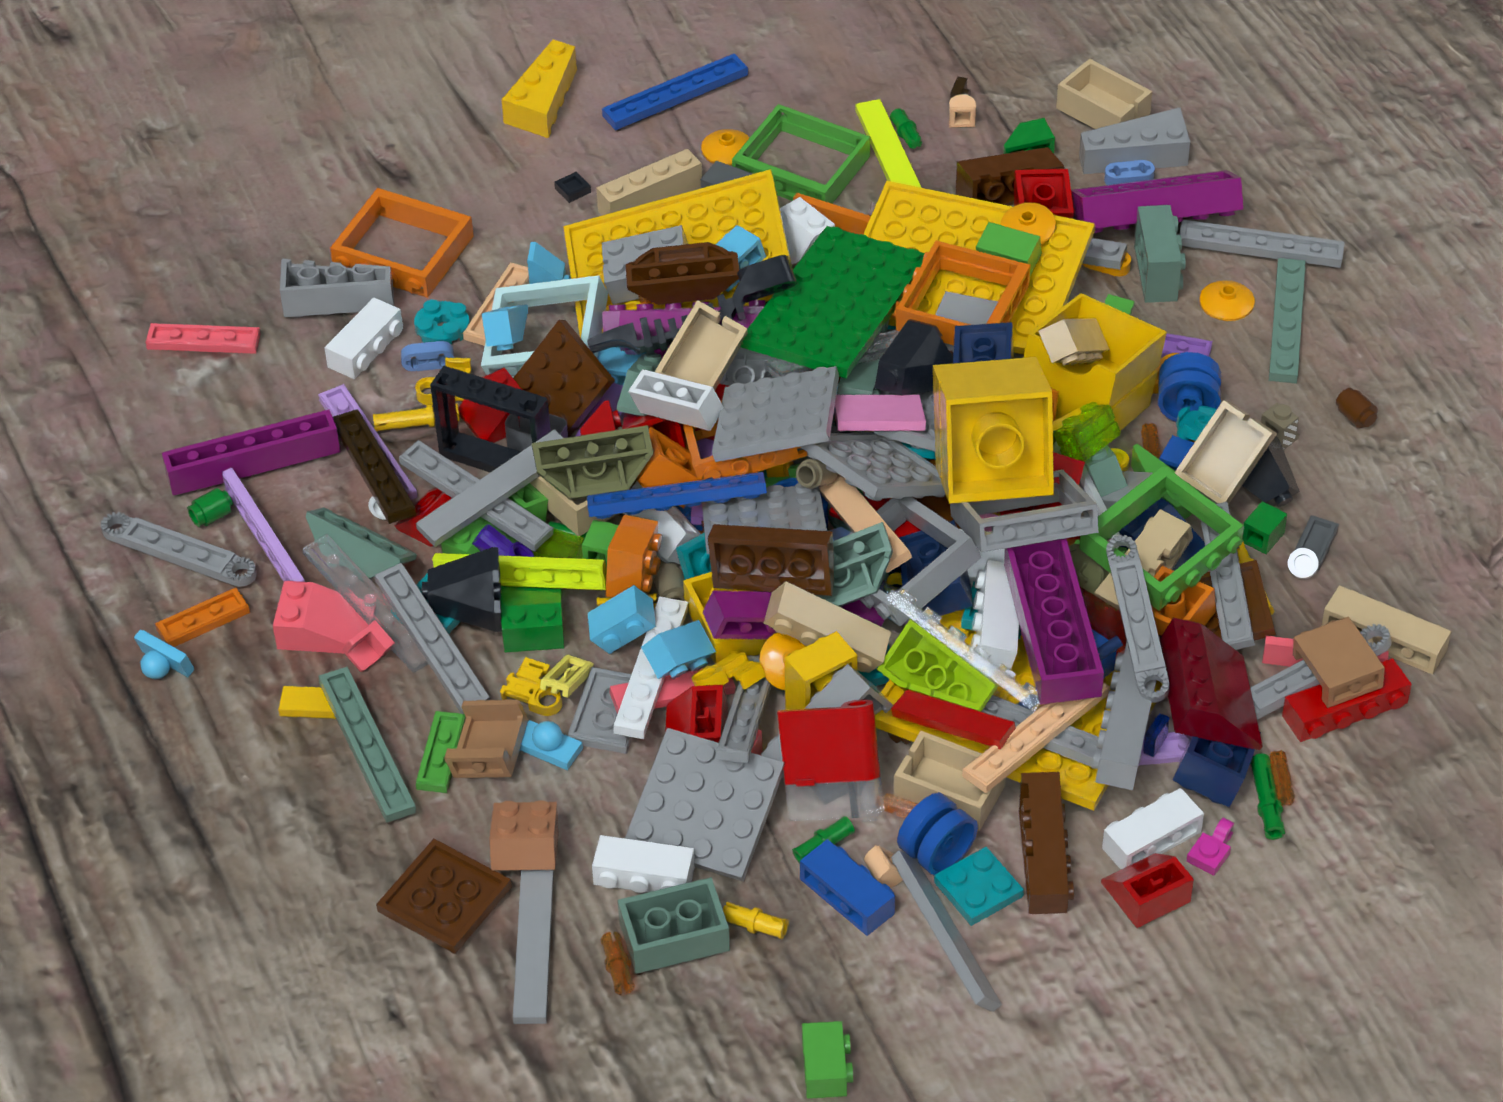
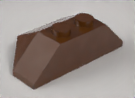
[625,242,739,305]

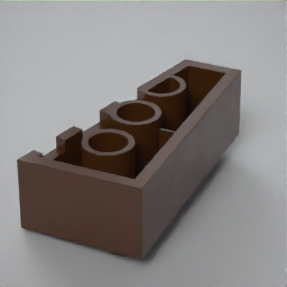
[956,147,1064,206]
[1018,772,1074,914]

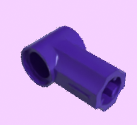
[472,524,534,557]

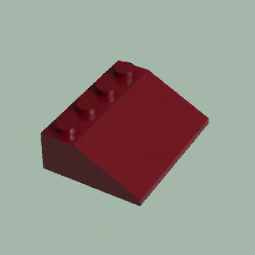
[1159,617,1263,750]

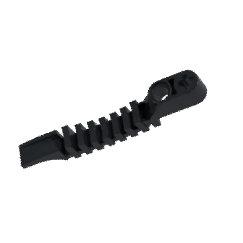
[587,255,797,355]

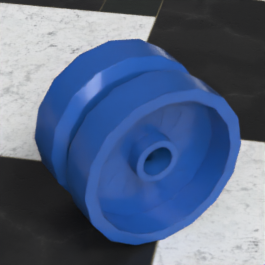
[1158,352,1221,422]
[897,792,978,875]

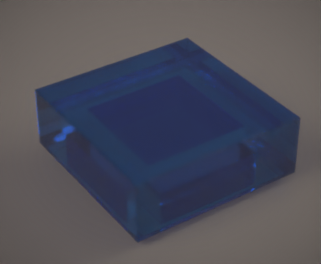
[1143,713,1170,758]

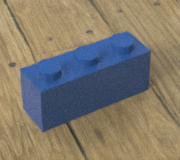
[800,839,895,936]

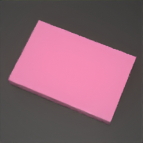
[834,395,926,431]

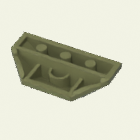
[531,425,653,500]

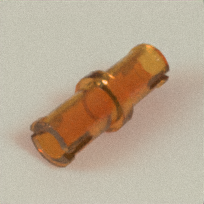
[601,931,635,995]

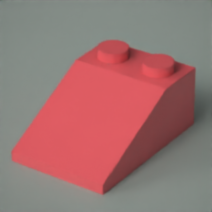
[273,581,376,654]

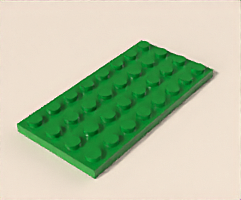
[740,226,925,379]

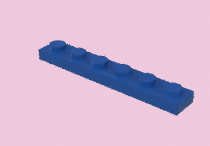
[602,53,748,130]
[587,472,767,519]

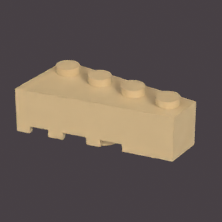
[1094,509,1193,629]

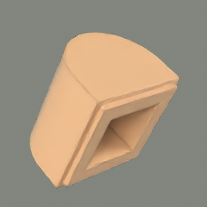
[949,94,976,128]
[864,845,903,888]

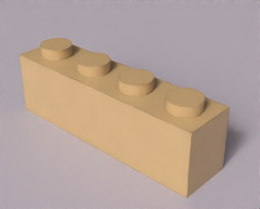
[596,149,702,215]
[1038,318,1110,366]
[764,582,891,673]
[1321,585,1451,675]

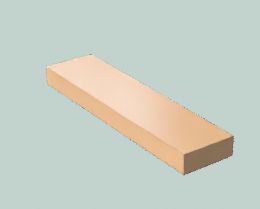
[463,262,529,346]

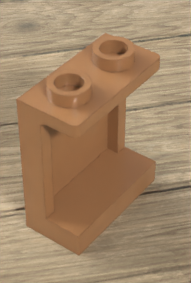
[1293,616,1385,708]
[444,699,528,778]

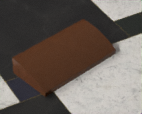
[708,524,834,596]

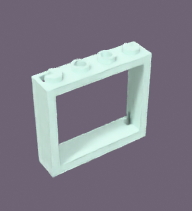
[481,276,608,378]

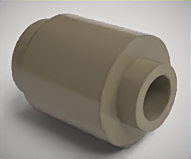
[796,458,837,489]
[654,563,685,601]

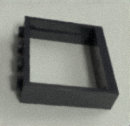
[430,366,551,472]

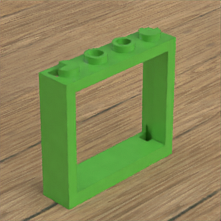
[732,104,870,204]
[1079,465,1244,611]

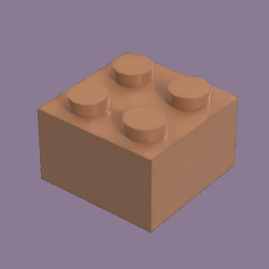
[489,800,559,871]

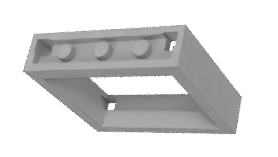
[950,470,1099,552]
[847,497,981,626]

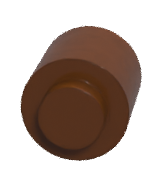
[1336,388,1378,428]

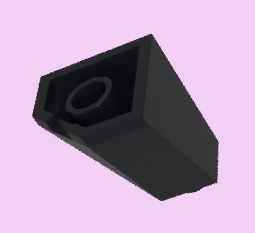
[875,319,953,395]
[1242,436,1300,507]
[422,547,502,632]

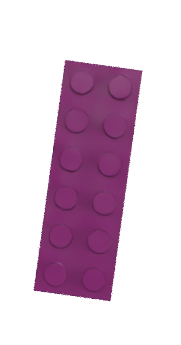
[1071,170,1243,233]
[1004,538,1104,705]

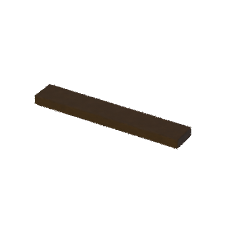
[333,409,416,524]

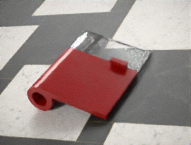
[777,700,884,822]

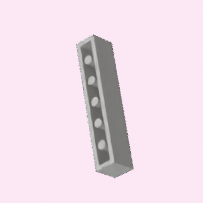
[1092,642,1156,790]

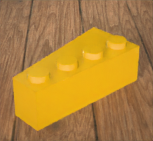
[501,39,577,138]

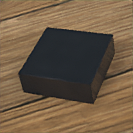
[554,172,591,203]

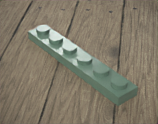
[1268,258,1306,384]
[319,667,416,823]

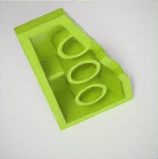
[877,618,998,711]

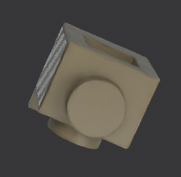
[1261,403,1300,450]

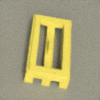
[540,655,594,698]

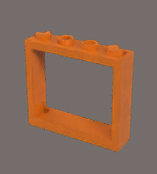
[330,188,474,298]
[893,240,1031,345]
[683,400,808,481]

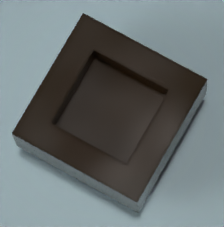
[950,76,971,99]

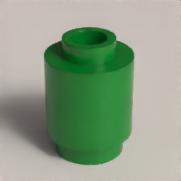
[187,488,233,527]

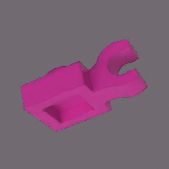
[1186,817,1234,876]

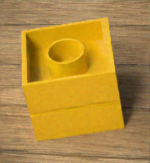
[1024,293,1167,444]
[933,357,1054,504]

